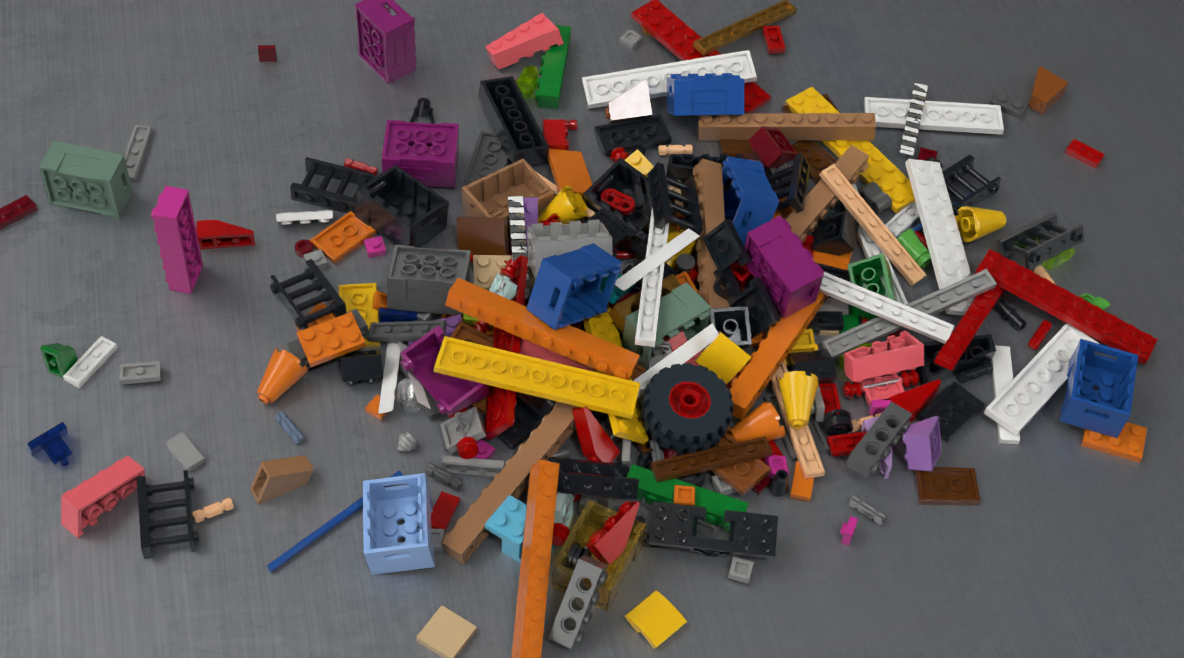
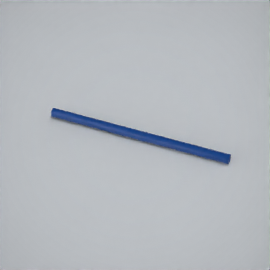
[266,471,403,573]

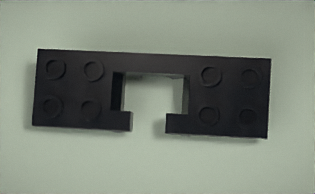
[584,208,678,297]
[702,219,781,338]
[497,392,557,450]
[648,502,778,559]

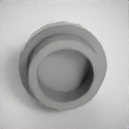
[398,431,418,452]

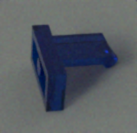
[378,308,418,322]
[27,422,73,466]

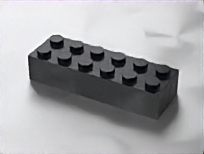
[478,76,549,165]

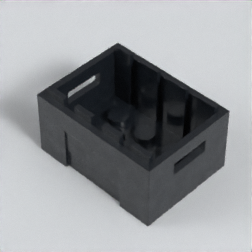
[583,157,677,236]
[355,165,449,248]

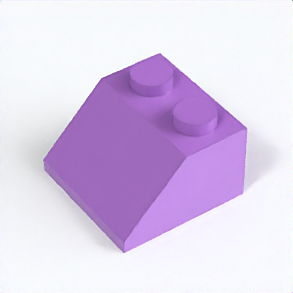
[903,416,942,471]

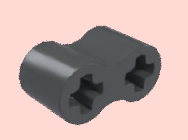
[858,182,892,215]

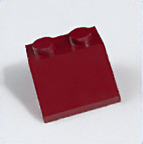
[748,126,798,168]

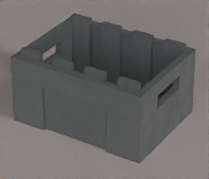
[387,245,471,315]

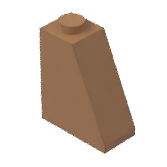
[250,455,314,504]

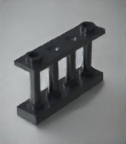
[764,153,810,213]
[942,154,1001,216]
[290,157,375,214]
[647,162,703,235]
[997,213,1084,269]
[270,259,347,330]
[548,457,639,500]
[137,470,199,559]

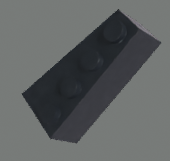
[666,154,742,190]
[917,334,996,385]

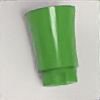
[897,229,932,270]

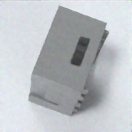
[527,220,612,279]

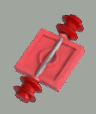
[842,370,919,406]

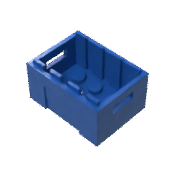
[667,73,744,116]
[722,156,779,245]
[527,243,622,330]
[1059,339,1138,438]

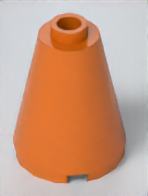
[256,348,308,405]
[729,401,785,442]

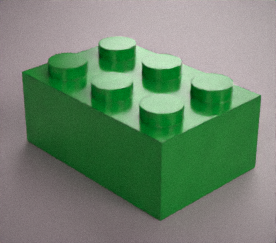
[848,253,898,320]

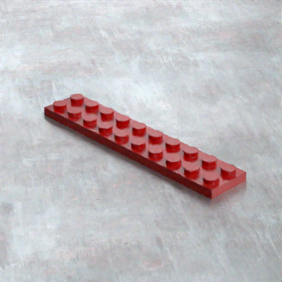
[631,0,771,114]
[975,249,1158,365]
[484,255,528,440]

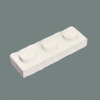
[276,210,333,225]

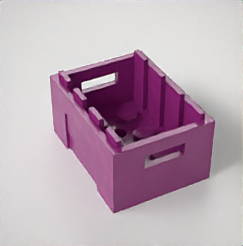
[355,0,417,84]
[381,120,459,188]
[745,216,824,319]

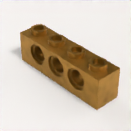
[608,274,681,332]

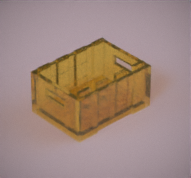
[551,500,646,612]

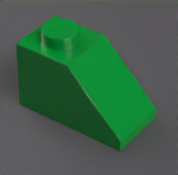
[40,343,78,378]

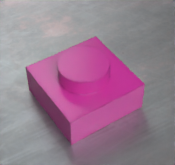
[364,236,386,258]
[868,399,891,416]
[474,439,495,460]
[764,455,789,477]
[840,516,858,546]

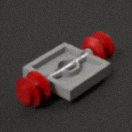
[440,406,486,459]

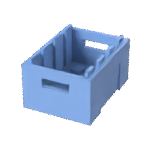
[363,473,435,575]

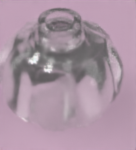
[394,378,432,413]

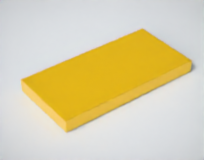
[338,283,380,348]

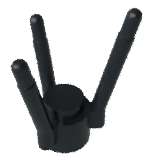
[410,98,435,124]

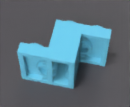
[485,495,558,564]

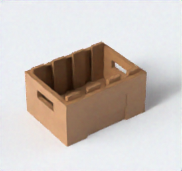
[462,159,554,237]

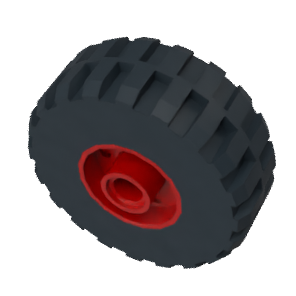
[641,363,734,454]

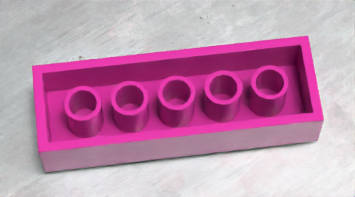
[151,186,203,294]

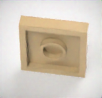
[416,605,477,658]

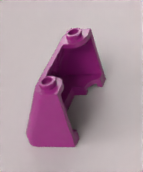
[400,325,489,416]

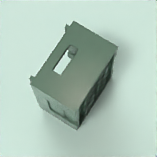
[38,141,133,219]
[622,282,711,370]

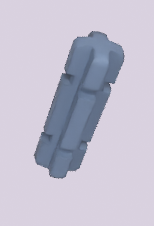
[275,411,304,444]

